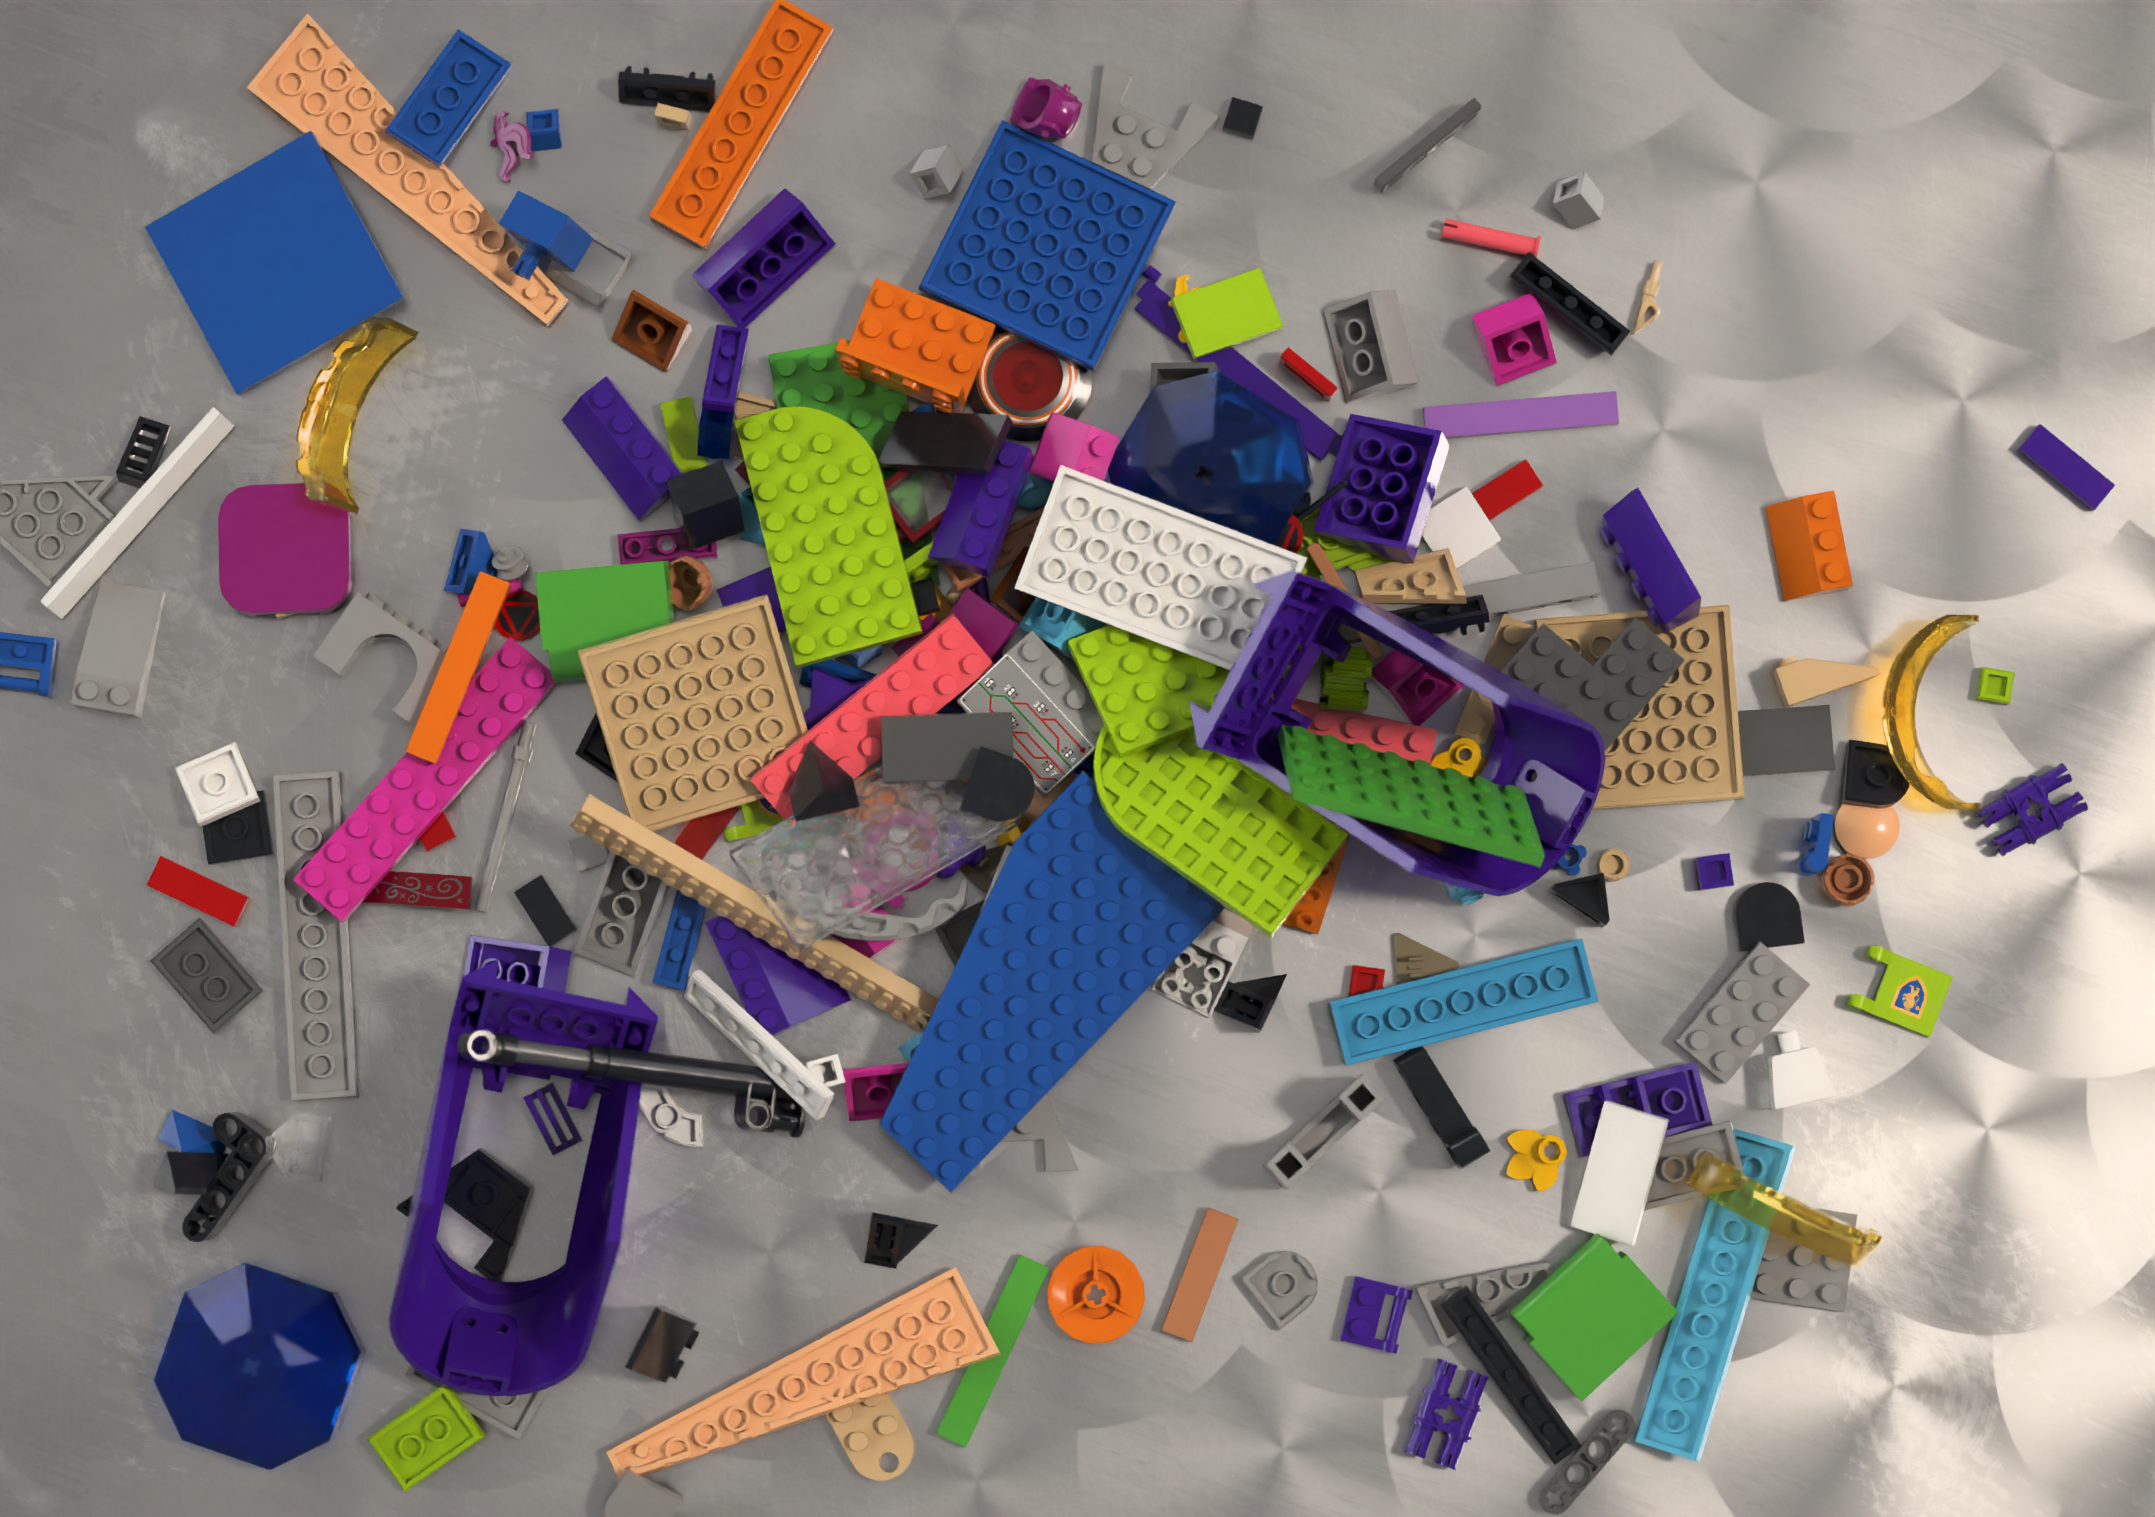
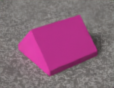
[842,1063,908,1121]

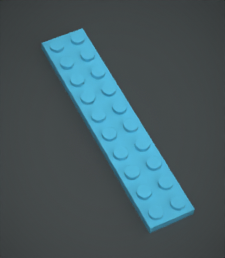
[1635,1128,1796,1462]

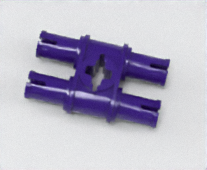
[1977,763,2088,857]
[1405,1358,1489,1470]

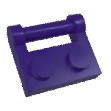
[1340,1276,1413,1354]

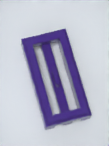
[523,1082,583,1156]

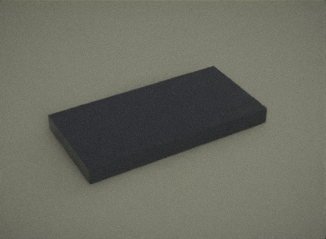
[878,411,1013,474]

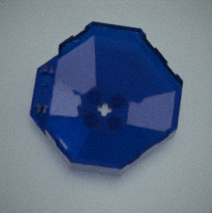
[1108,371,1314,546]
[154,1262,366,1470]

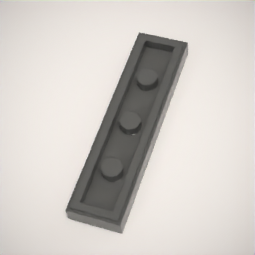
[1373,97,1481,193]

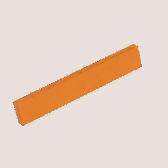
[405,571,511,765]

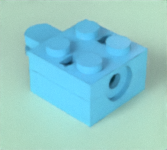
[1018,597,1105,660]

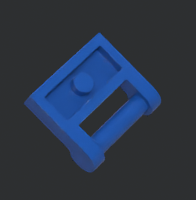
[0,632,57,697]
[1799,813,1834,876]

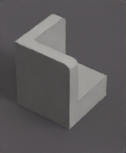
[909,145,963,199]
[1553,172,1604,229]

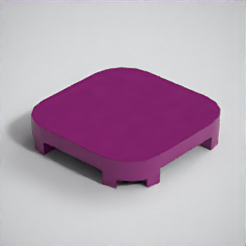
[218,483,353,617]

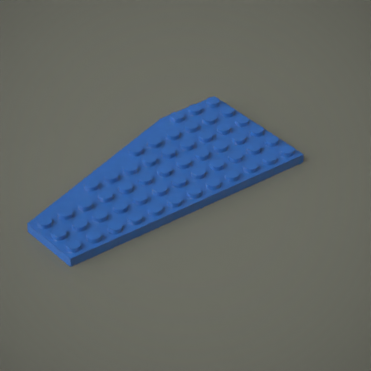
[879,771,1225,1192]

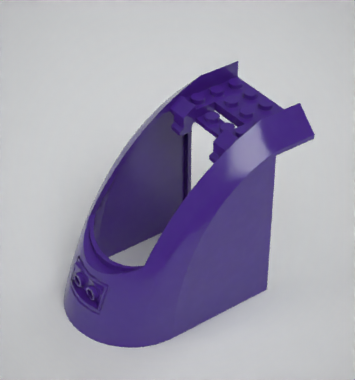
[1190,570,1605,896]
[389,960,658,1396]

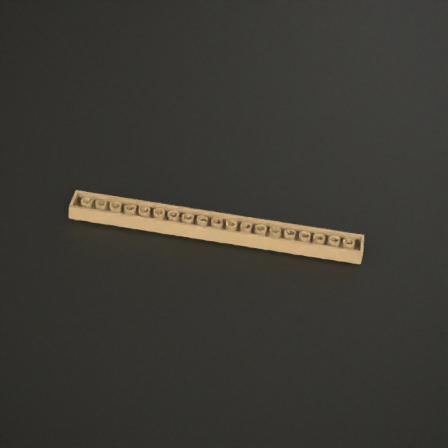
[570,794,939,1032]

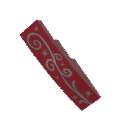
[362,871,473,910]

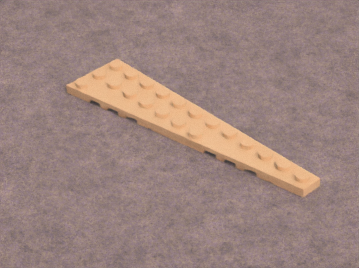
[247,13,568,326]
[606,1267,1001,1478]

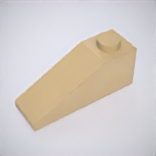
[1772,656,1881,708]

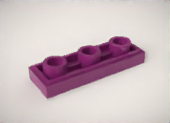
[618,528,718,565]

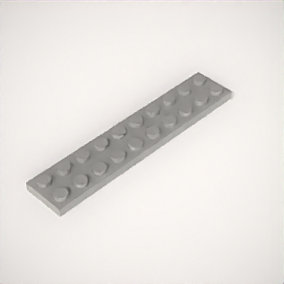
[273,771,358,1101]

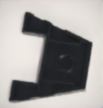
[396,1148,533,1282]

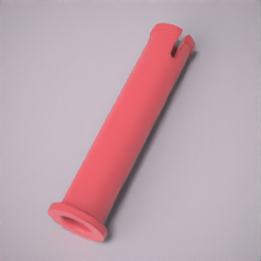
[1442,218,1541,257]

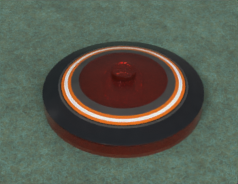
[967,326,1092,444]

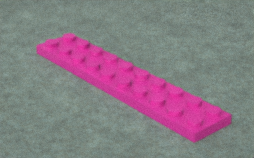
[293,637,558,923]

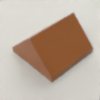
[611,290,692,372]

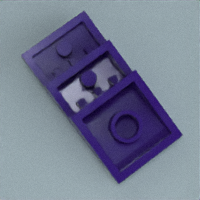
[1564,1062,1713,1157]

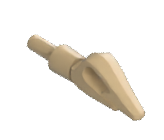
[1632,261,1663,335]

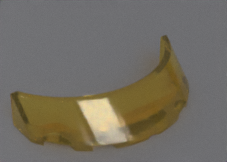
[296,317,419,515]
[1882,615,1980,813]
[1687,1150,1885,1266]

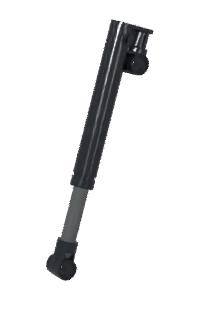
[457,1030,806,1138]

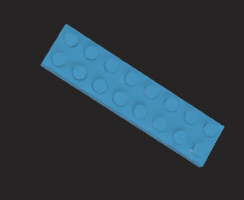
[1329,938,1599,1066]

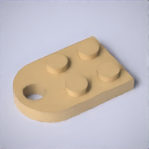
[825,1393,914,1481]

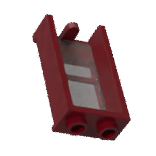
[884,471,959,547]

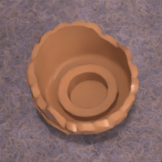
[669,555,712,611]
[1822,854,1875,907]

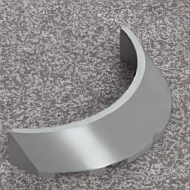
[769,853,968,941]

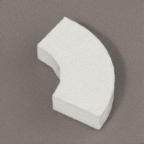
[639,1085,703,1147]

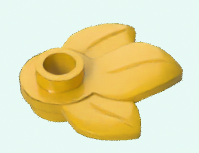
[1430,737,1487,778]
[1506,1129,1567,1192]

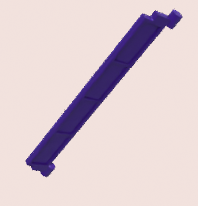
[1134,265,1345,461]

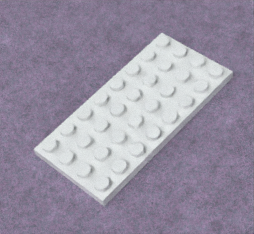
[1015,465,1307,670]

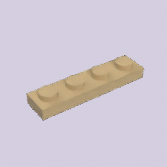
[1453,614,1534,746]

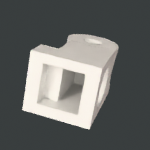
[805,1054,845,1087]

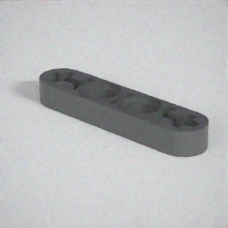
[1539,1410,1635,1514]

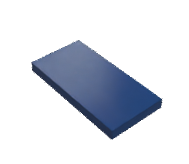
[386,29,512,168]

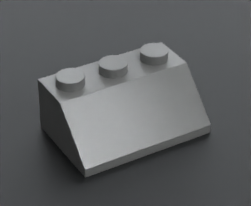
[1324,290,1418,403]

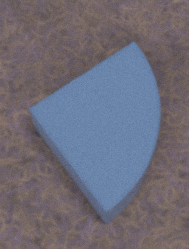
[843,645,882,668]

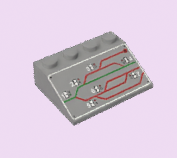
[956,631,1104,798]

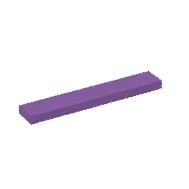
[1423,391,1619,439]

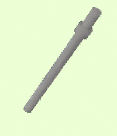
[474,721,536,912]

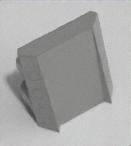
[545,222,632,306]

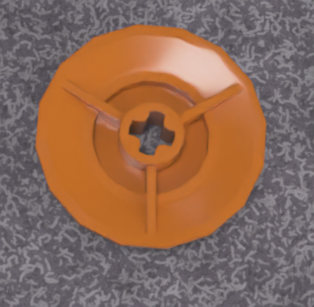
[1047,1246,1145,1344]

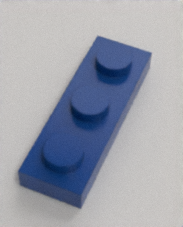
[652,889,707,991]

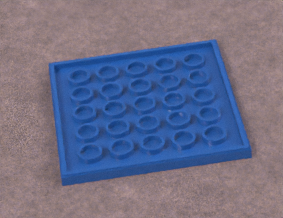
[919,120,1176,372]
[145,131,405,395]

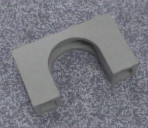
[313,592,448,727]
[1263,1074,1385,1189]

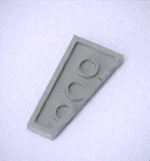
[1415,1261,1553,1347]

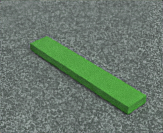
[936,1254,1050,1448]

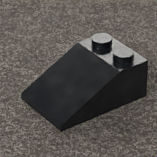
[625,1305,700,1383]

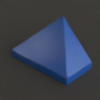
[444,528,497,595]
[158,1109,232,1153]

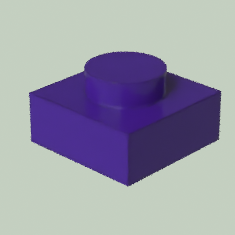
[1696,853,1734,891]

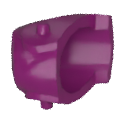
[1009,77,1082,139]

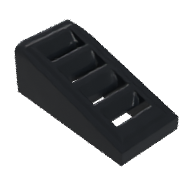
[116,416,171,488]

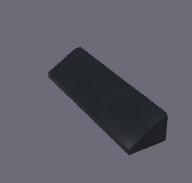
[1510,252,1631,355]

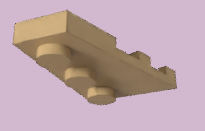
[1355,548,1467,604]

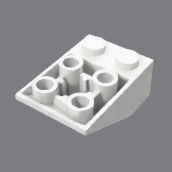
[1151,908,1254,1018]

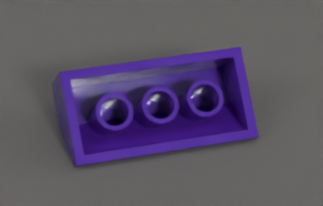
[691,188,835,328]
[562,376,684,521]
[928,440,1034,578]
[1600,488,1702,634]

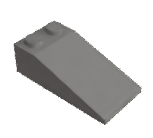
[70,580,165,718]
[574,851,671,977]

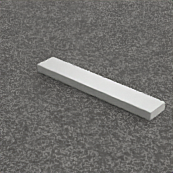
[683,969,835,1121]

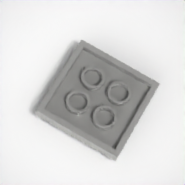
[1750,1203,1858,1312]

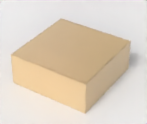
[655,103,691,130]

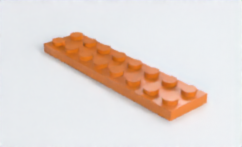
[649,0,834,250]

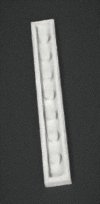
[40,407,234,619]

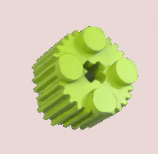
[1319,646,1373,712]

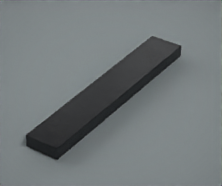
[1440,1285,1581,1465]

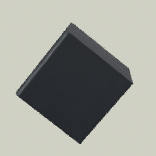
[667,461,745,550]

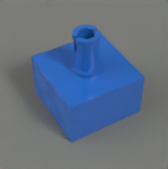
[499,190,594,281]

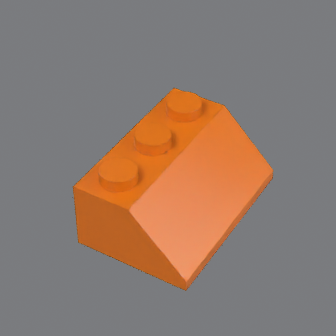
[1765,490,1853,602]

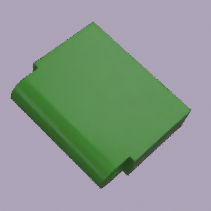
[535,561,674,682]
[1510,1233,1679,1401]

